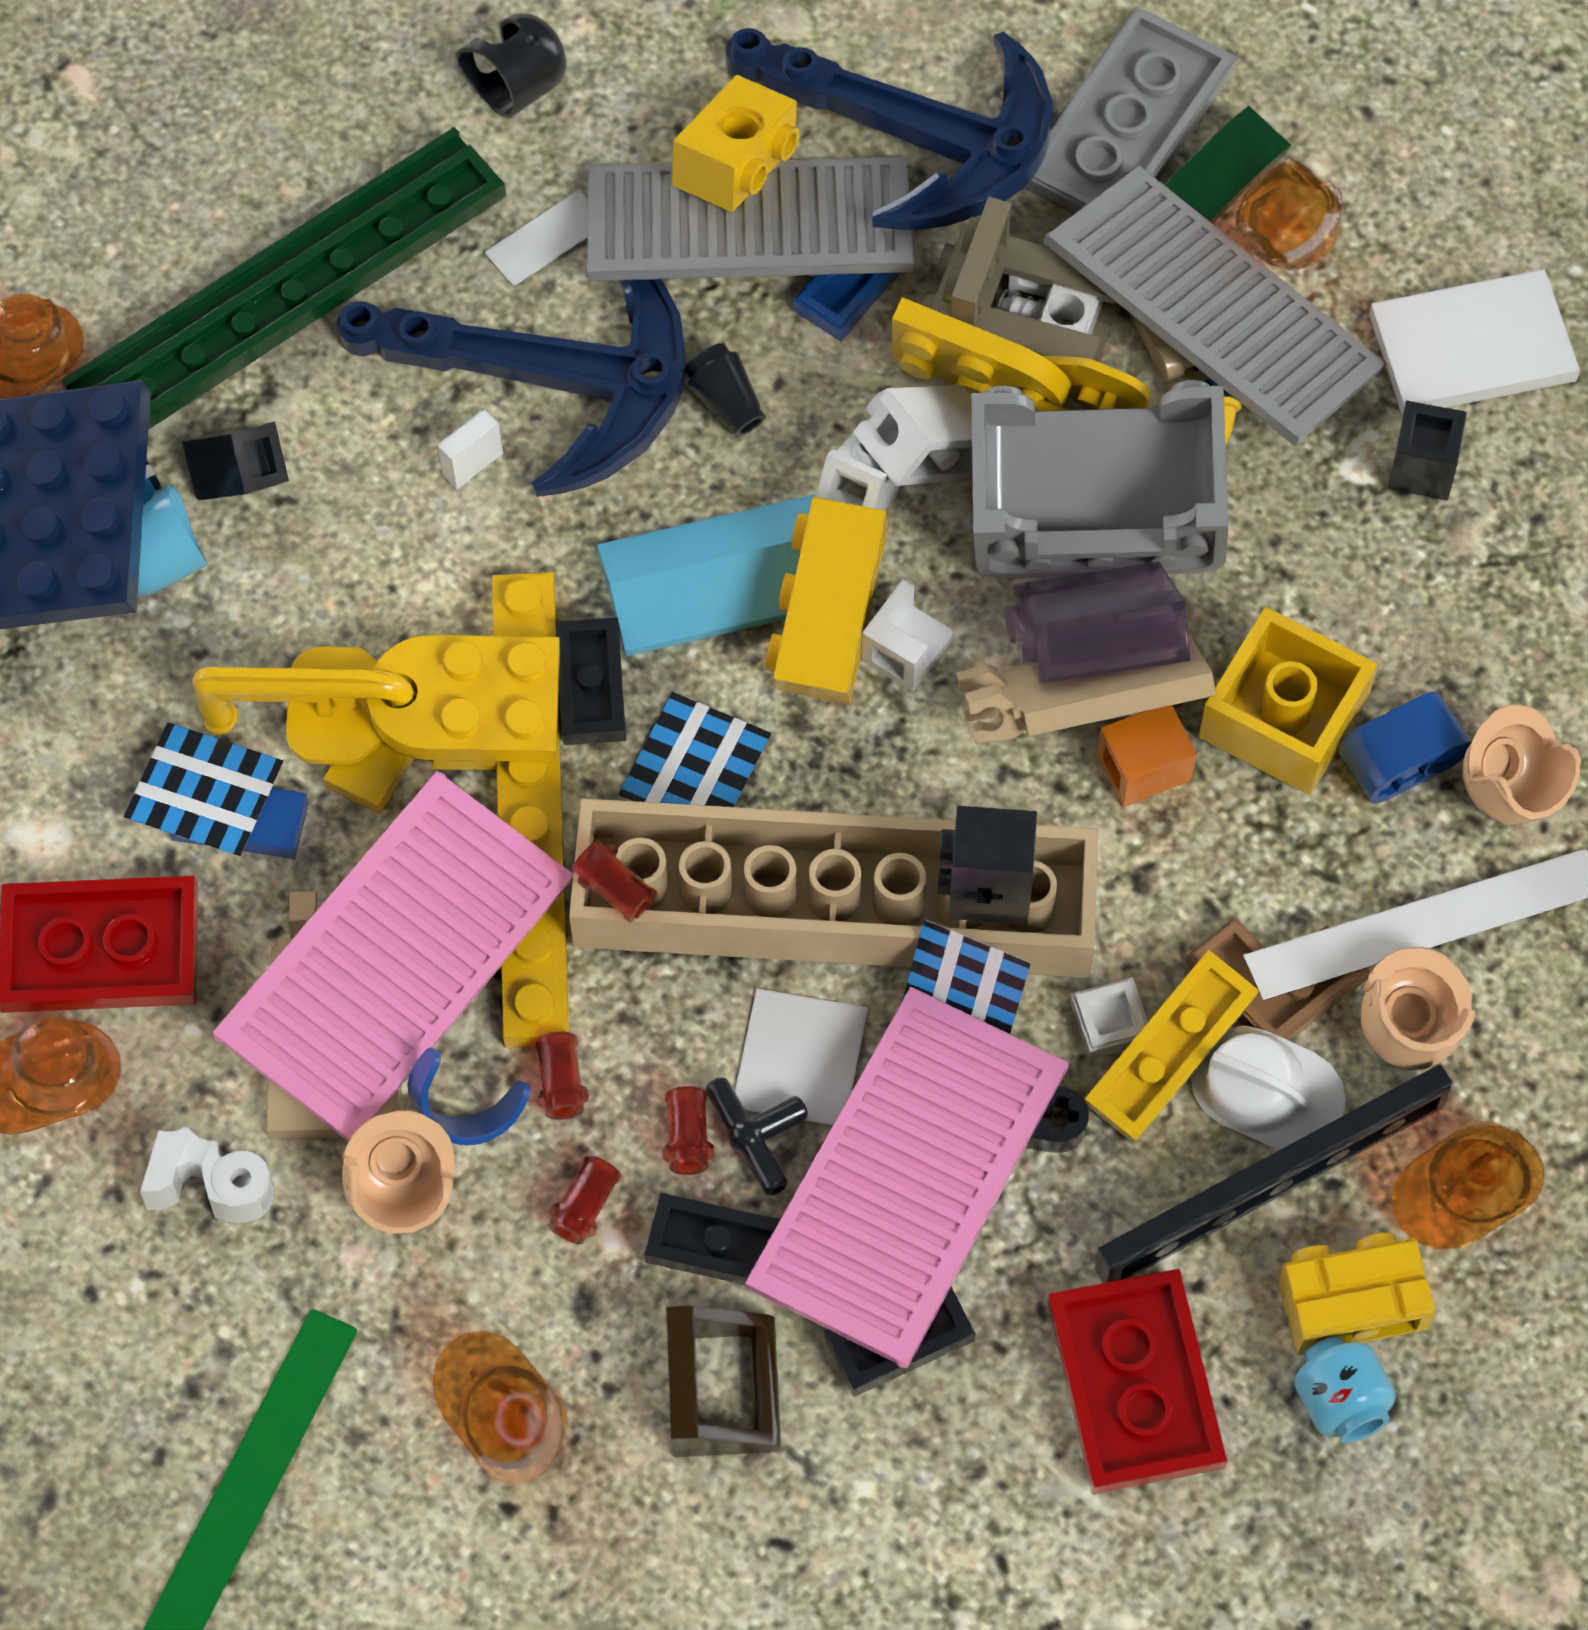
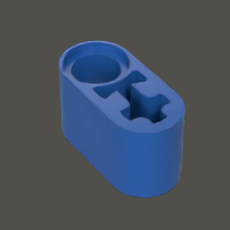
[1337,692,1472,804]

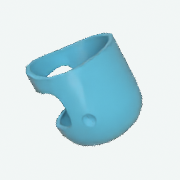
[138,484,208,596]

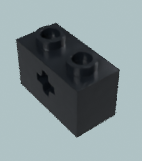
[937,806,1037,925]

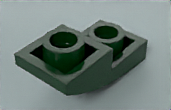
[1164,105,1292,224]

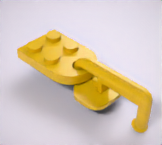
[892,297,1241,445]
[193,635,560,765]

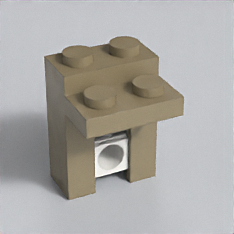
[922,196,1119,362]

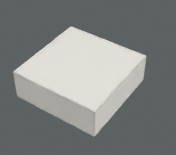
[438,410,503,489]
[1070,977,1148,1060]

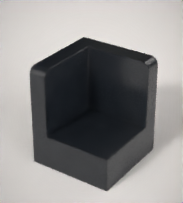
[1388,400,1467,501]
[182,421,289,501]

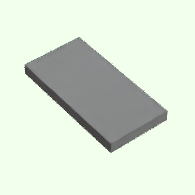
[1024,6,1238,214]

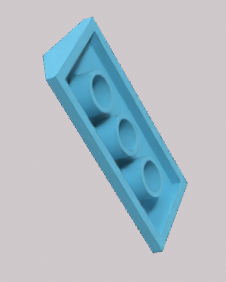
[597,494,816,657]

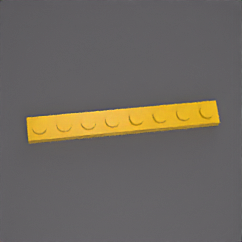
[492,572,570,1048]

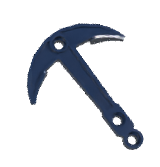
[725,28,1053,230]
[337,279,686,497]

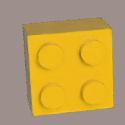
[1199,606,1378,796]

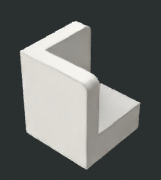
[861,579,952,692]

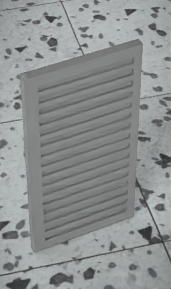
[585,156,917,281]
[1043,166,1387,446]

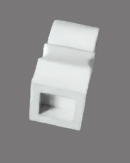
[140,1126,275,1224]

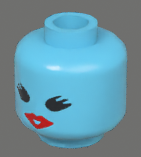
[1294,1336,1396,1443]

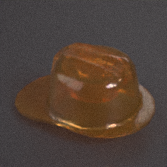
[0,293,84,399]
[0,1018,121,1135]
[1392,1121,1544,1249]
[432,1330,568,1484]

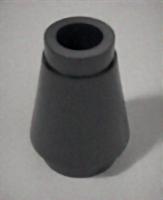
[685,343,766,437]

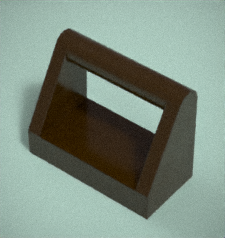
[666,1306,781,1457]

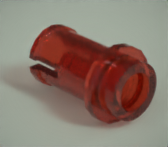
[572,841,658,923]
[535,1031,589,1120]
[662,1086,715,1175]
[548,1155,622,1245]

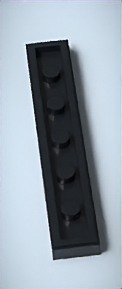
[1094,1064,1453,1283]

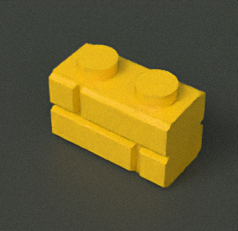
[1278,1232,1435,1355]

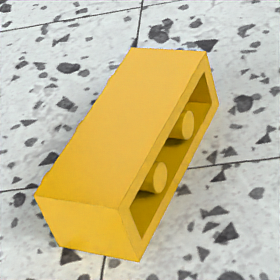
[765,496,889,705]

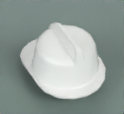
[1191,1026,1346,1149]

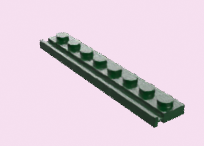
[61,127,507,429]

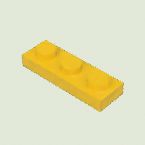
[1084,949,1260,1144]

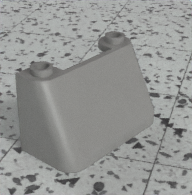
[971,380,1228,578]

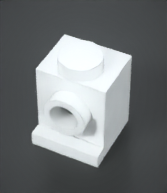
[815,433,900,510]

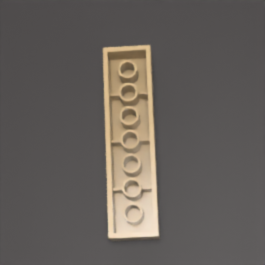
[569,798,1099,978]

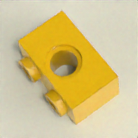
[672,74,800,213]

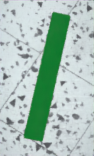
[143,1309,357,1630]

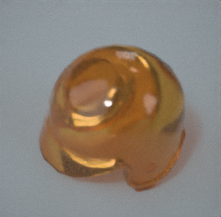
[1235,159,1343,271]

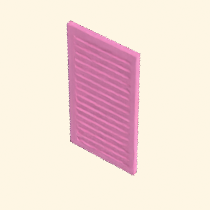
[212,771,573,1141]
[745,987,1069,1369]

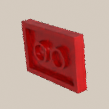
[0,875,198,1013]
[1047,1268,1228,1495]

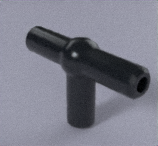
[705,1077,808,1196]

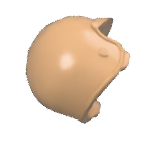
[1462,704,1581,825]
[1361,947,1475,1070]
[342,1110,455,1234]

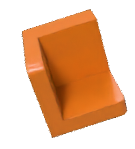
[1097,705,1197,807]

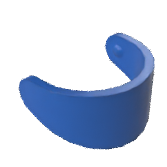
[407,1047,530,1145]

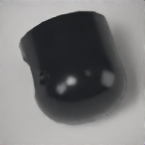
[455,13,567,118]

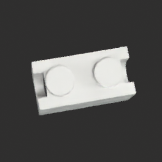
[853,385,972,486]

